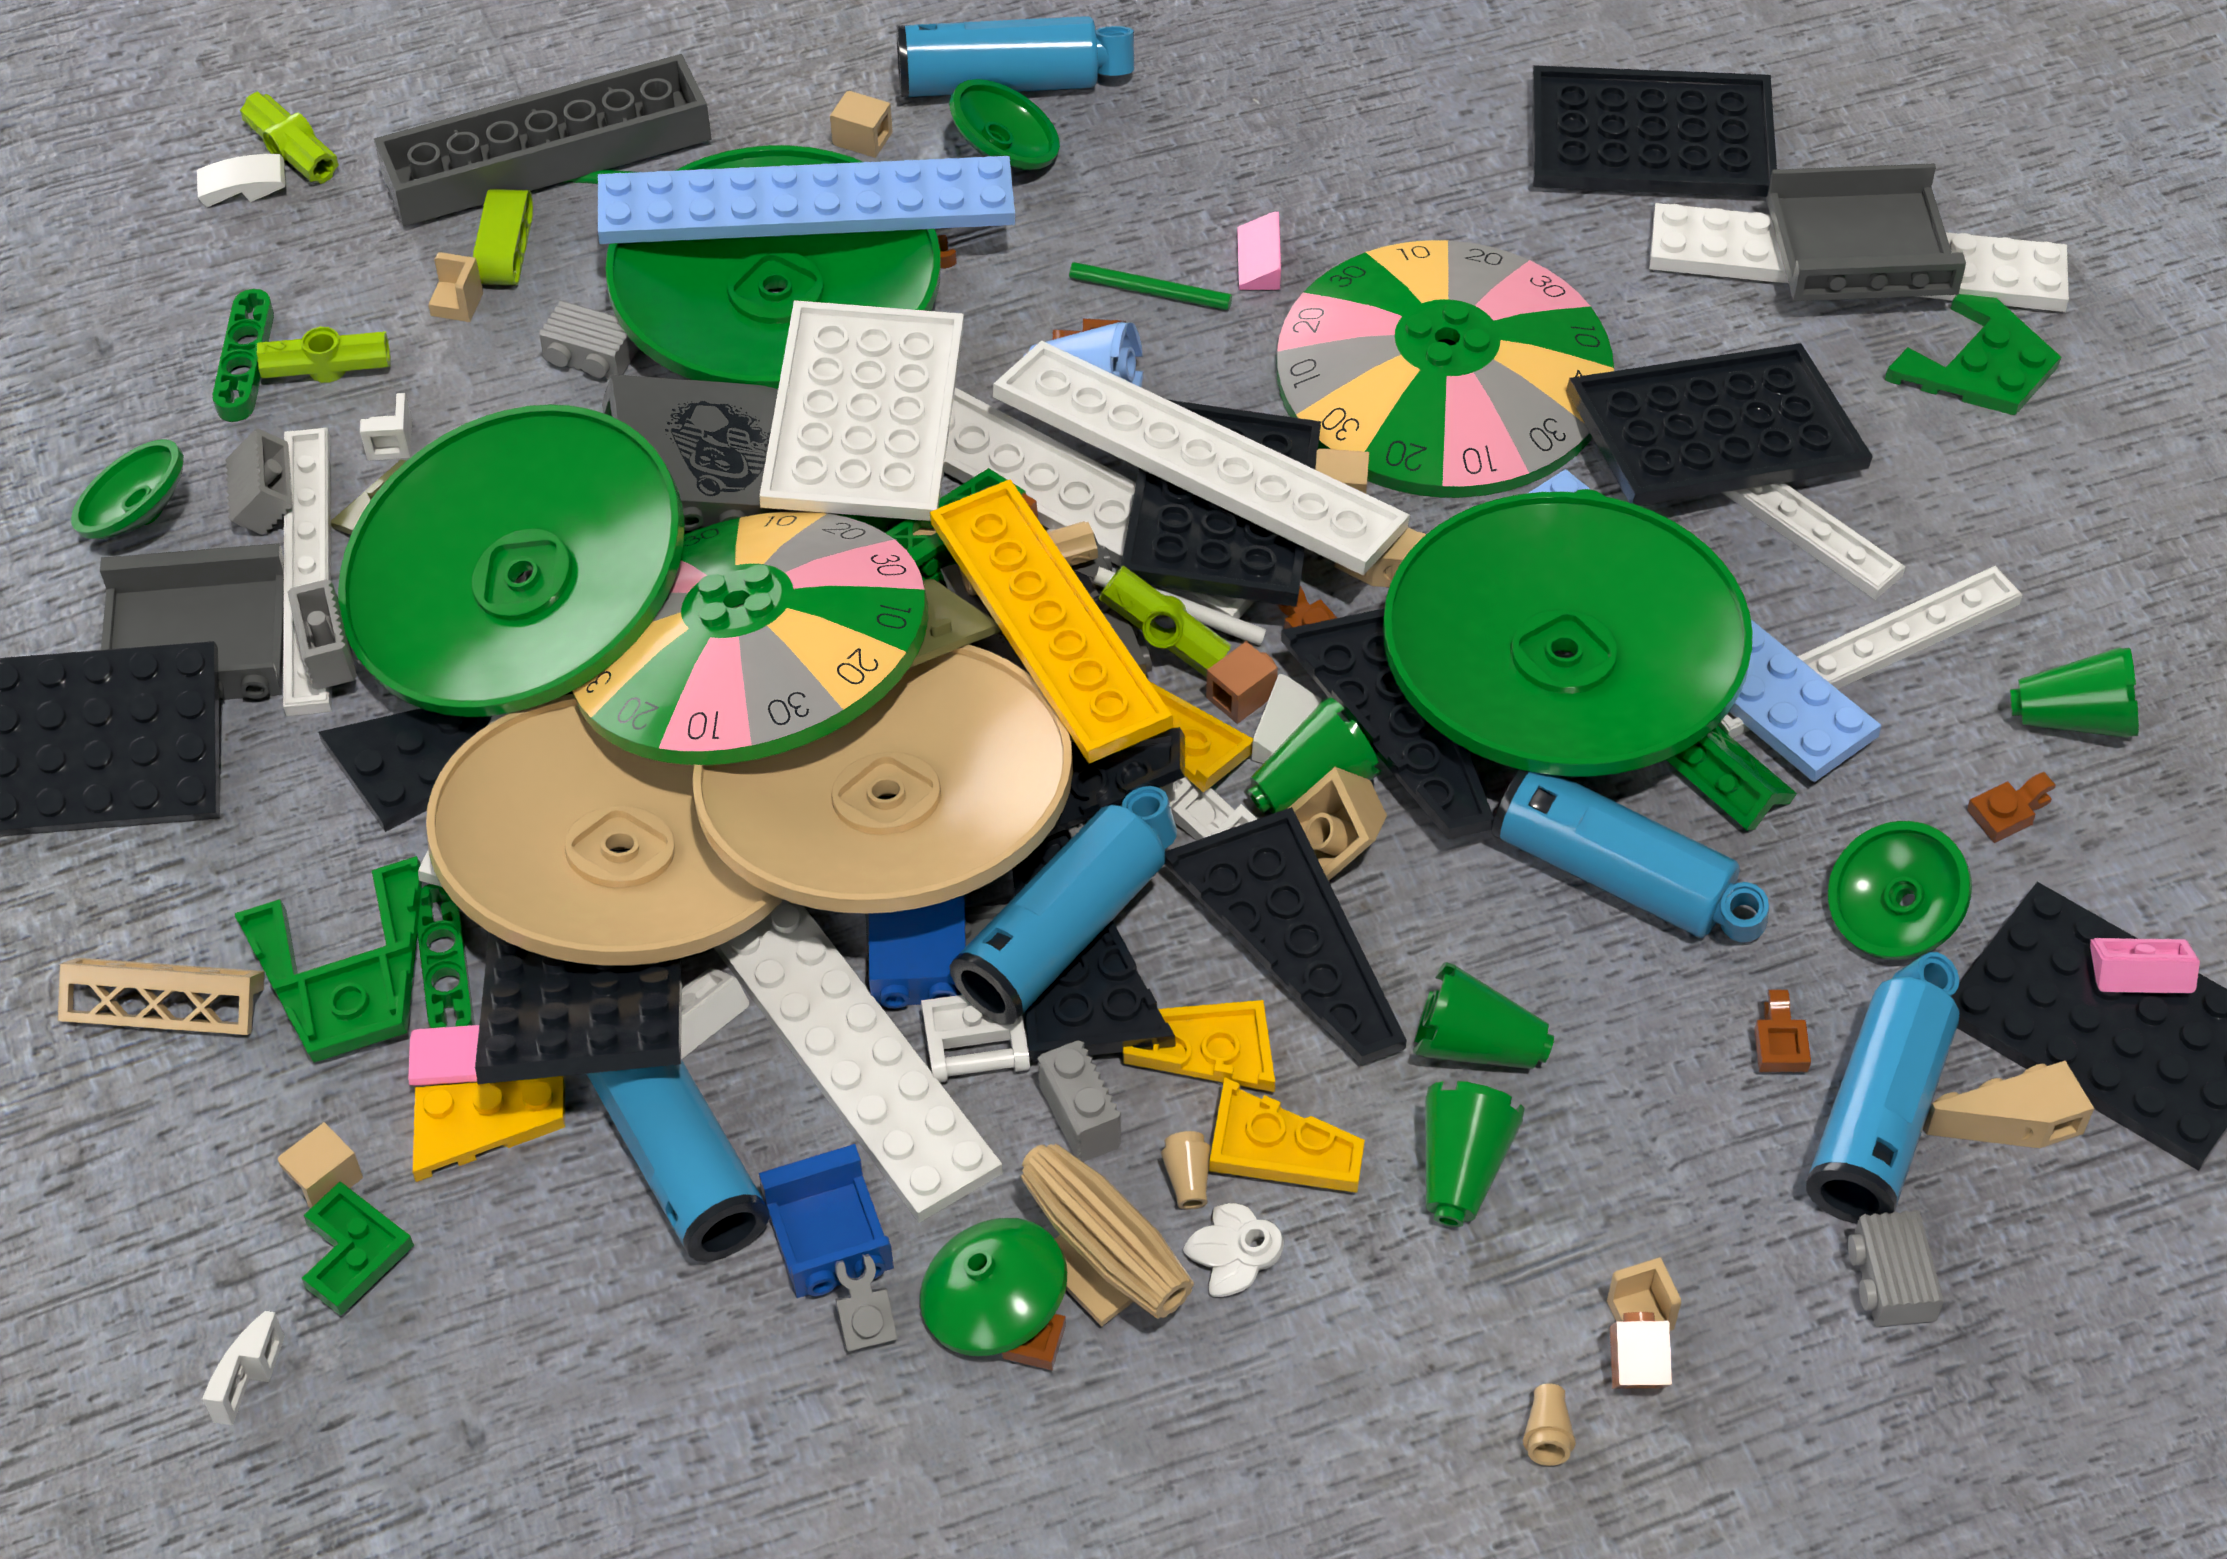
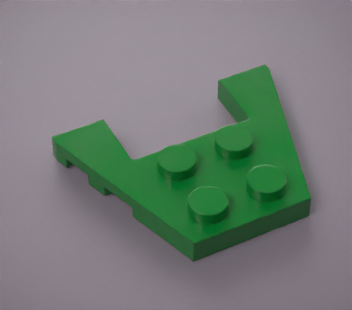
[1885,294,2061,416]

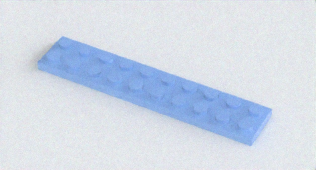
[598,156,1015,244]
[1529,469,1881,782]

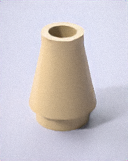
[1161,1131,1210,1210]
[1523,1384,1576,1466]

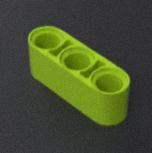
[473,189,533,285]

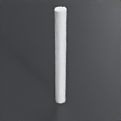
[1093,567,1266,646]

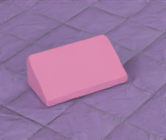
[1237,212,1281,290]
[2090,938,2200,993]
[408,1025,479,1086]

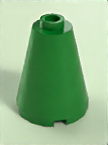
[2010,647,2139,738]
[1248,698,1381,814]
[1413,962,1554,1069]
[1425,1081,1525,1227]

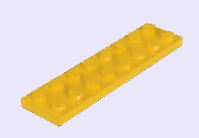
[930,479,1174,764]

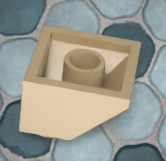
[1289,767,1387,881]

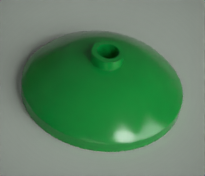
[949,79,1060,170]
[71,439,184,539]
[1828,821,1972,960]
[920,1218,1068,1356]

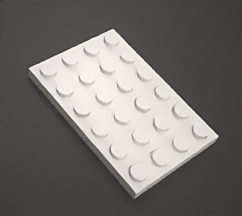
[759,300,964,521]

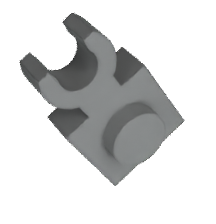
[835,1254,898,1351]

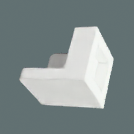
[360,393,412,461]

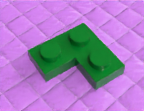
[302,1181,414,1316]

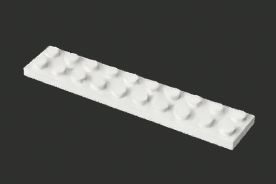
[1649,203,2069,312]
[993,341,1410,575]
[944,387,1254,619]
[713,899,1003,1223]

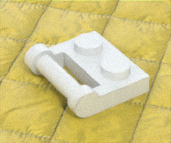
[921,995,1030,1083]

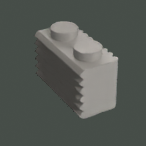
[539,300,639,379]
[225,428,293,535]
[287,579,357,690]
[1037,1040,1121,1162]
[1848,1209,1944,1327]

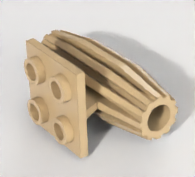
[1021,1143,1194,1327]

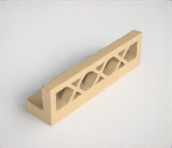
[58,958,264,1035]

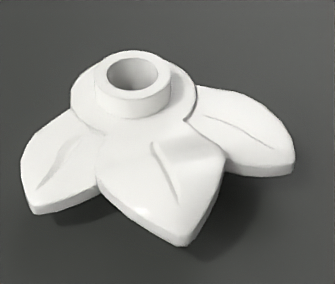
[1183,1203,1284,1297]

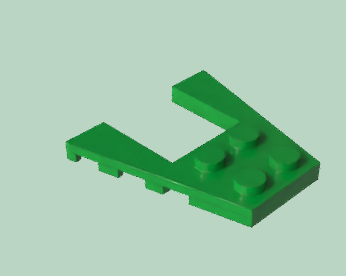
[235,856,422,1062]

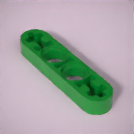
[212,289,274,422]
[417,884,475,1028]

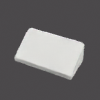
[1252,674,1322,763]
[681,967,749,1059]

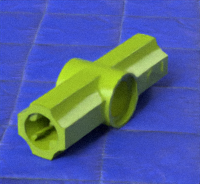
[240,91,339,184]
[257,326,391,383]
[1099,565,1231,678]

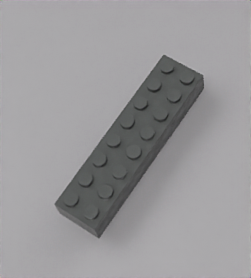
[374,54,712,227]

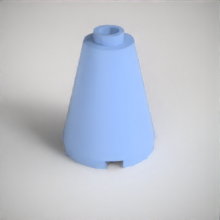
[1023,321,1143,387]

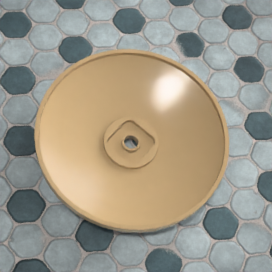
[693,644,1073,914]
[426,694,783,965]

